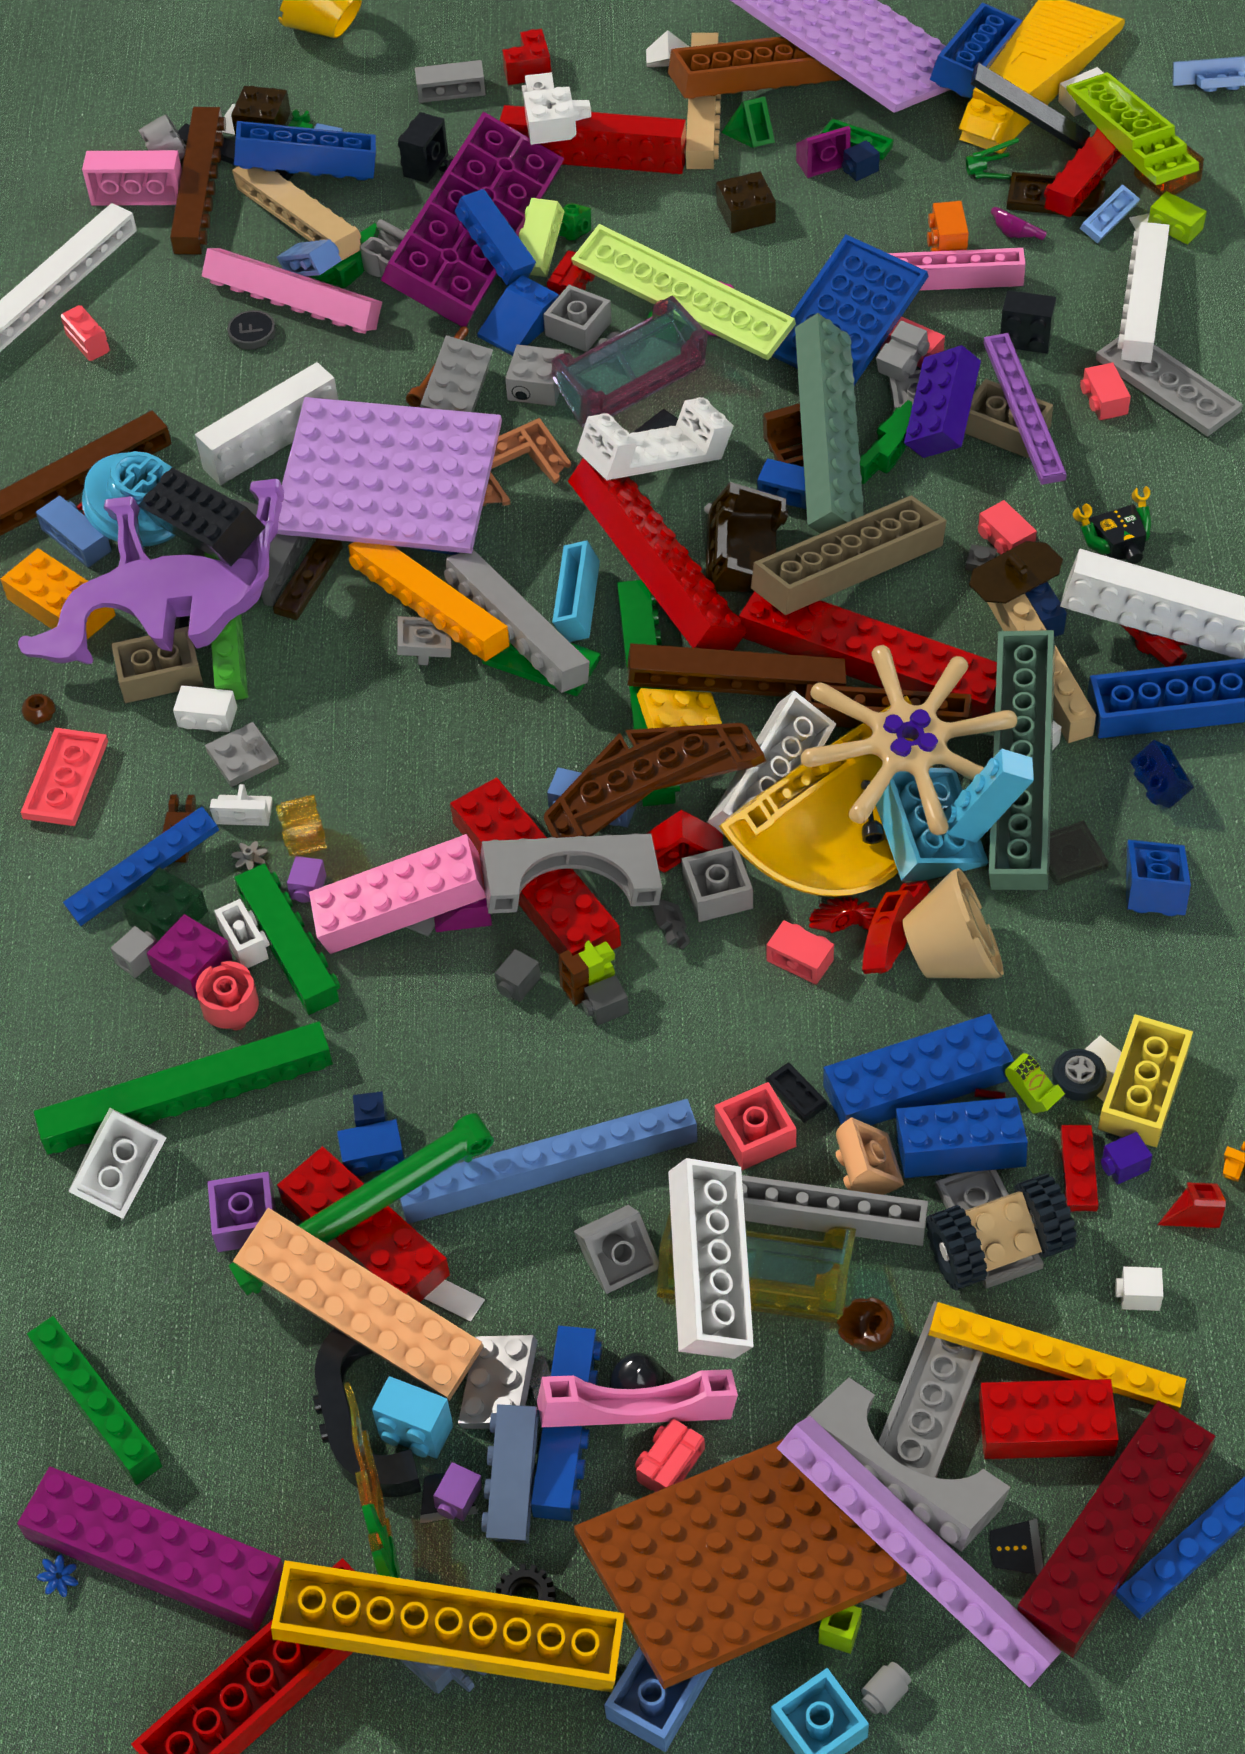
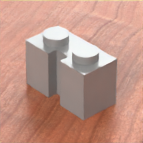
[876,321,930,383]

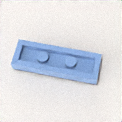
[1079,184,1140,244]

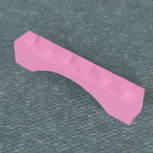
[537,1369,738,1427]

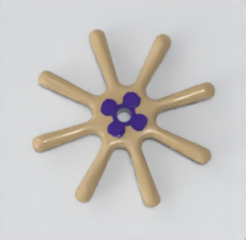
[800,645,1018,835]

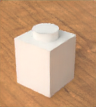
[1115,1266,1163,1311]

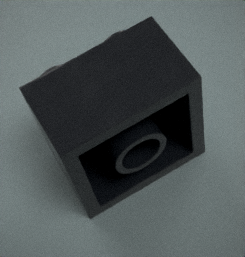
[398,112,449,183]
[1000,290,1056,354]

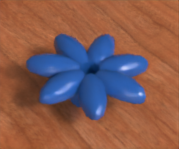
[37,1554,78,1597]

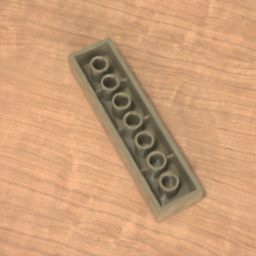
[751,495,947,615]

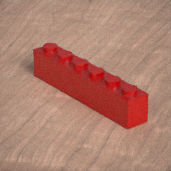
[1044,128,1123,217]

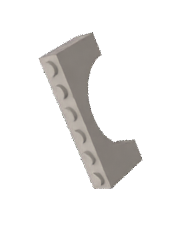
[480,833,662,914]
[806,1378,1011,1552]

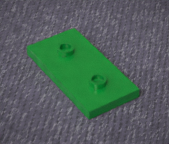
[482,642,601,697]

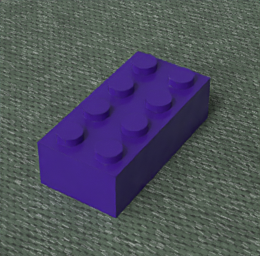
[904,345,981,458]

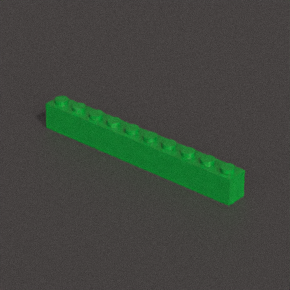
[617,580,680,807]
[33,1021,333,1155]

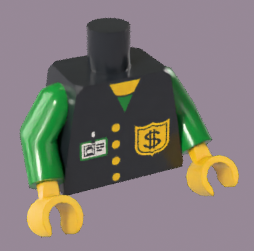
[1073,486,1151,564]

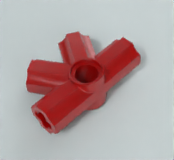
[1119,624,1189,667]

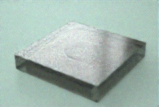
[1049,820,1109,886]

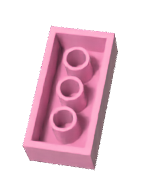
[82,150,182,206]

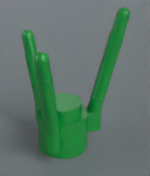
[966,138,1019,179]

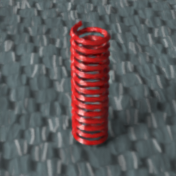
[974,1089,1005,1099]

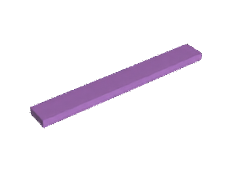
[983,333,1067,485]

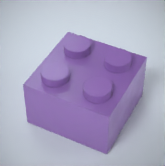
[208,1172,276,1252]

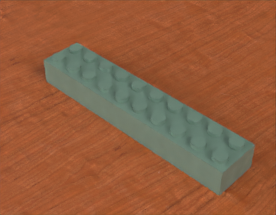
[795,313,864,534]
[989,630,1055,890]

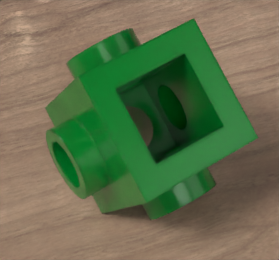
[558,203,591,240]

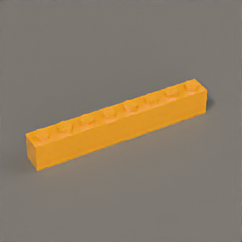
[348,542,510,662]

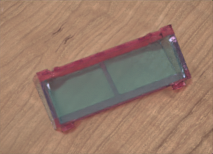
[552,295,708,429]

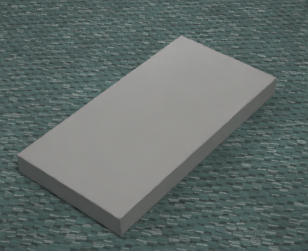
[935,1170,1044,1289]

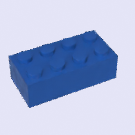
[896,1097,1028,1178]

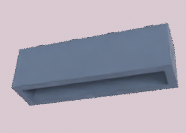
[481,1404,539,1544]

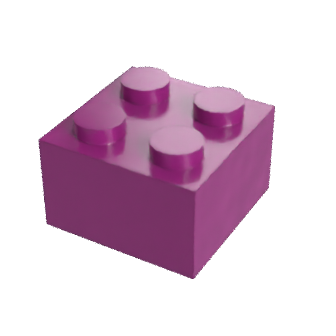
[147,914,233,999]

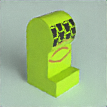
[1005,1053,1065,1114]

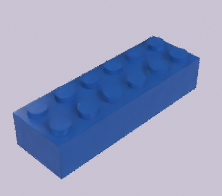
[930,2,1023,98]
[234,121,376,180]
[1087,658,1245,739]
[823,1014,1014,1126]

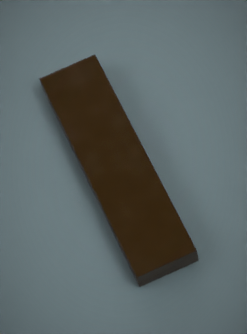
[273,538,343,620]

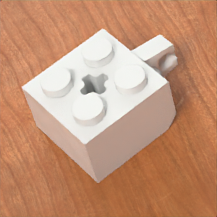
[523,87,591,145]

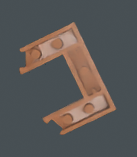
[483,418,571,506]

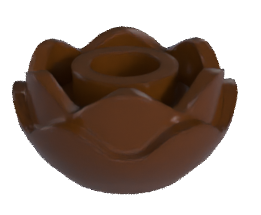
[22,694,56,724]

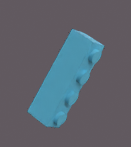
[552,540,600,642]
[945,749,1034,843]

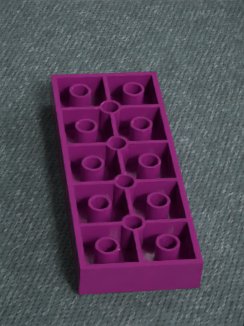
[381,111,564,327]

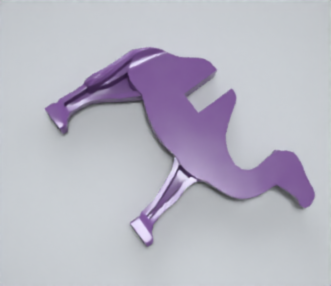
[18,479,284,664]

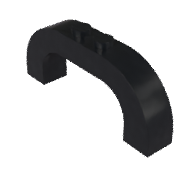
[313,1328,422,1497]

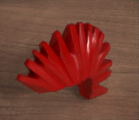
[809,896,877,933]

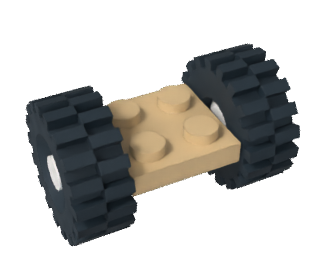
[926,1174,1077,1290]

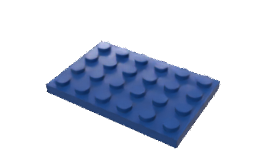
[772,234,929,386]

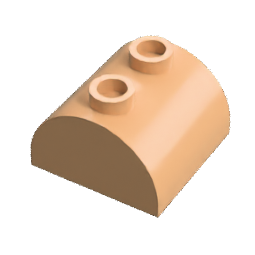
[836,1117,904,1195]

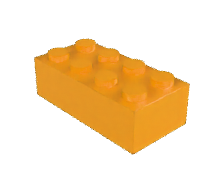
[0,548,116,640]

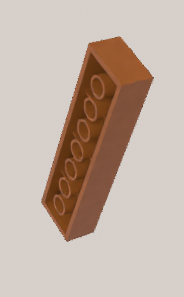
[668,36,844,99]

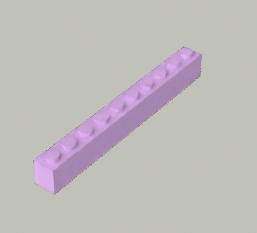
[777,1416,1061,1688]

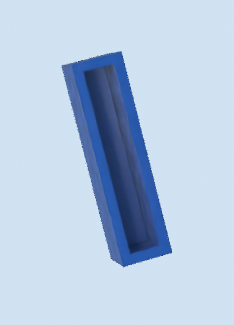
[454,189,536,285]

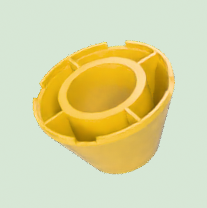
[278,0,362,39]

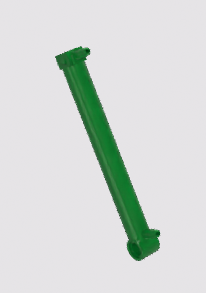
[228,1113,494,1296]

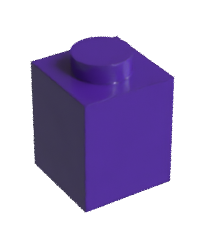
[1101,1132,1153,1185]

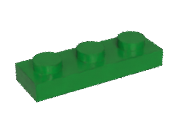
[822,118,894,160]

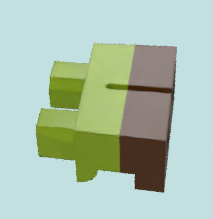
[559,941,615,1006]

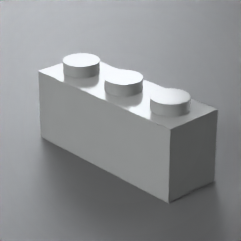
[415,60,486,103]

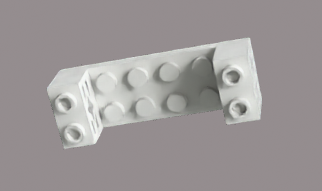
[577,397,734,480]

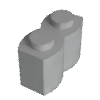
[360,237,397,278]

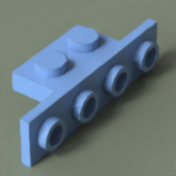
[1173,56,1245,92]

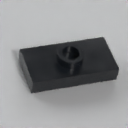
[766,1062,827,1123]

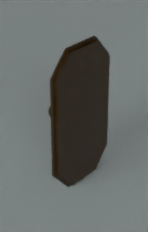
[969,541,1063,604]

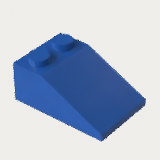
[477,275,559,356]
[1126,840,1191,916]

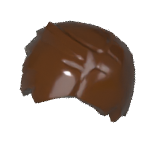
[837,1297,894,1352]

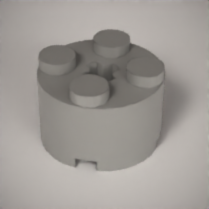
[138,114,186,160]

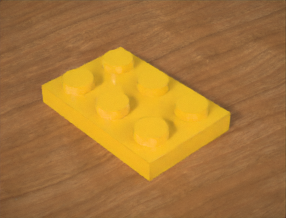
[637,688,722,729]

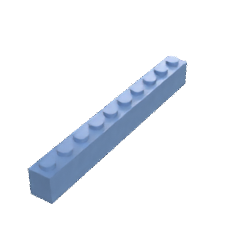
[400,1099,697,1224]

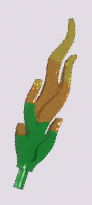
[344,1382,400,1578]

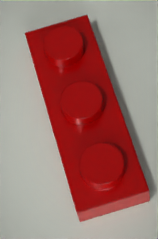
[1060,1125,1098,1211]

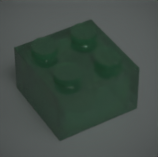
[123,867,208,942]

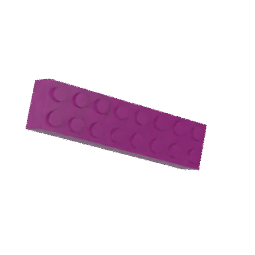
[17,1466,284,1633]

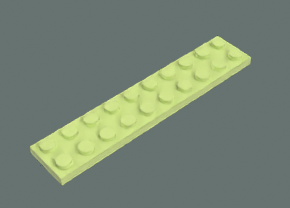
[572,224,796,360]

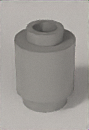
[861,1662,911,1715]

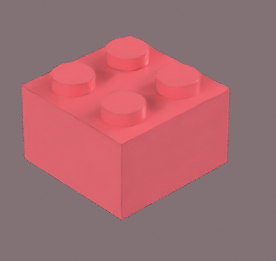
[715,1082,796,1171]

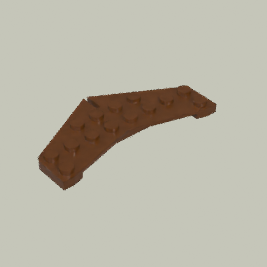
[544,723,766,838]

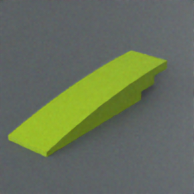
[1066,72,1199,185]

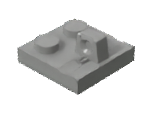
[397,616,451,665]
[205,722,279,787]

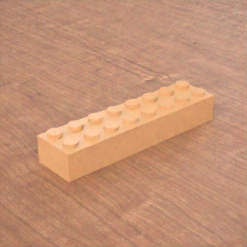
[233,1208,484,1401]

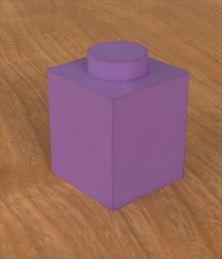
[287,856,326,903]
[433,1462,482,1521]

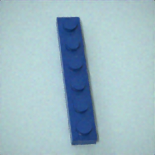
[63,806,219,926]
[1115,1476,1245,1620]

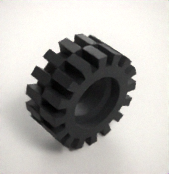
[495,1564,557,1603]

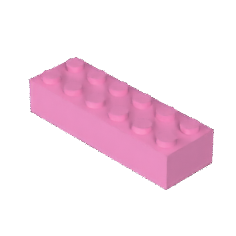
[309,834,486,954]

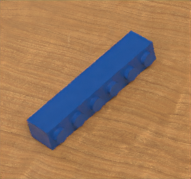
[531,1326,602,1521]

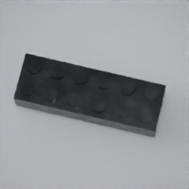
[138,468,266,566]

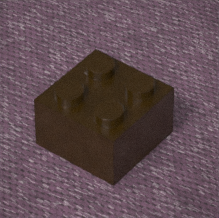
[231,86,291,136]
[716,171,776,233]

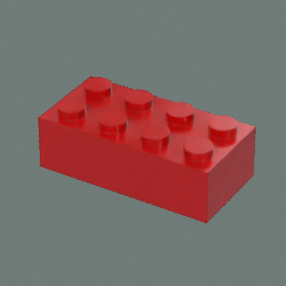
[979,1379,1119,1459]

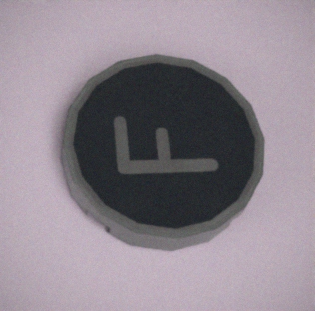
[227,310,276,349]

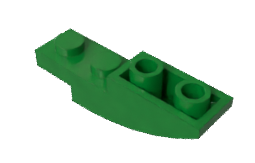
[310,223,379,289]
[860,400,912,485]

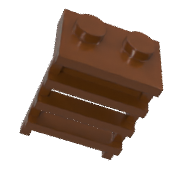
[763,403,804,466]

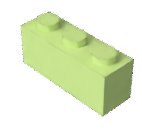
[519,198,564,277]

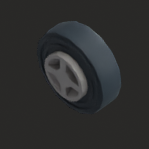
[1052,1049,1107,1101]

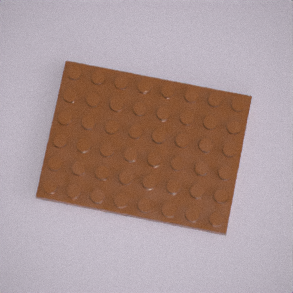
[574,1439,907,1689]

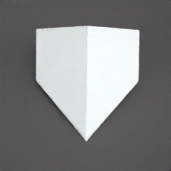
[646,30,689,67]

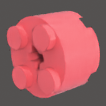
[196,961,259,1031]

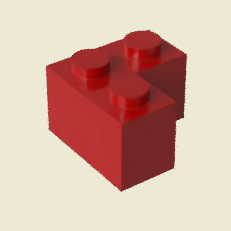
[502,29,551,85]
[646,809,723,873]

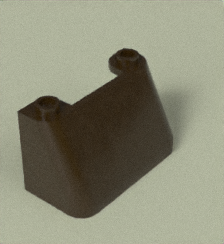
[706,482,788,592]

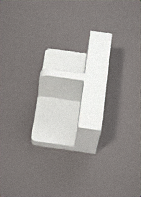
[210,784,273,826]

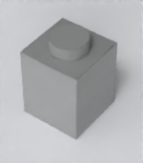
[110,926,157,978]

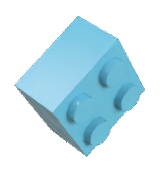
[372,1376,453,1459]
[771,1668,869,1754]

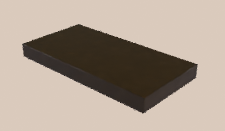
[1006,172,1106,217]

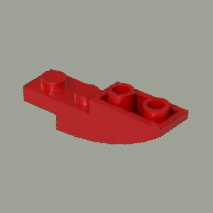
[862,881,931,974]

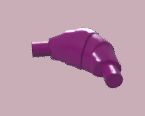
[991,207,1047,240]

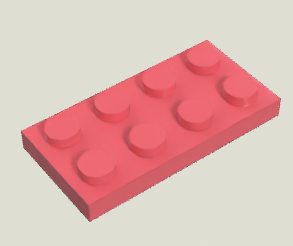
[20,728,108,826]

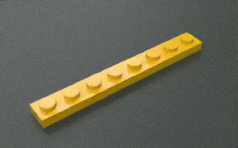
[928,1302,1187,1412]

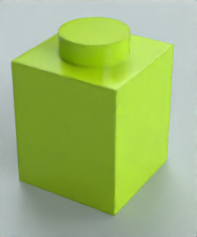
[818,1606,862,1654]

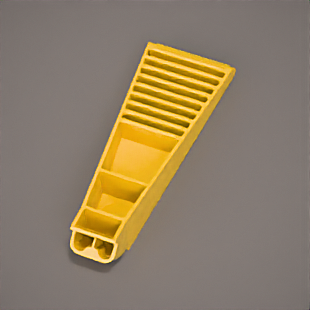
[959,0,1125,154]

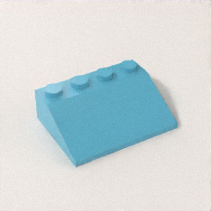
[876,768,989,881]

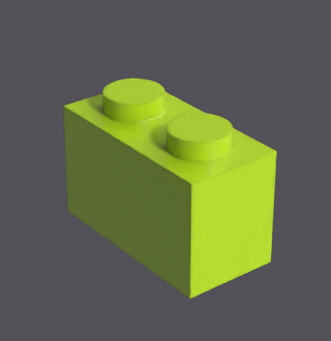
[1148,191,1207,245]

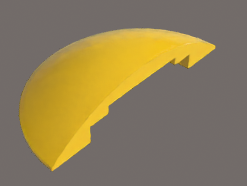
[719,695,933,897]

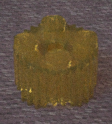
[276,794,327,856]

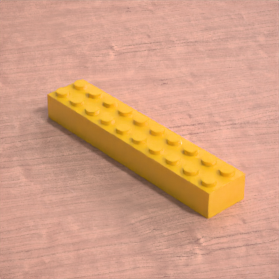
[271,1560,624,1693]

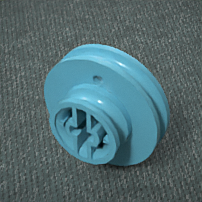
[82,451,176,546]

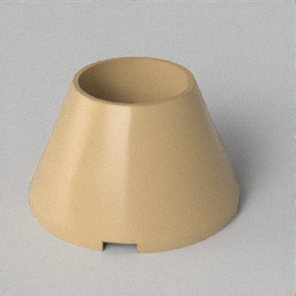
[903,868,1004,979]

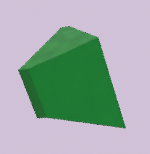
[721,96,775,148]

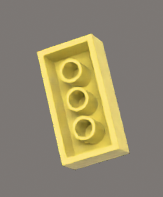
[1098,1014,1193,1148]

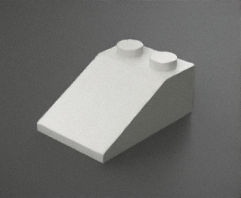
[69,1108,166,1219]

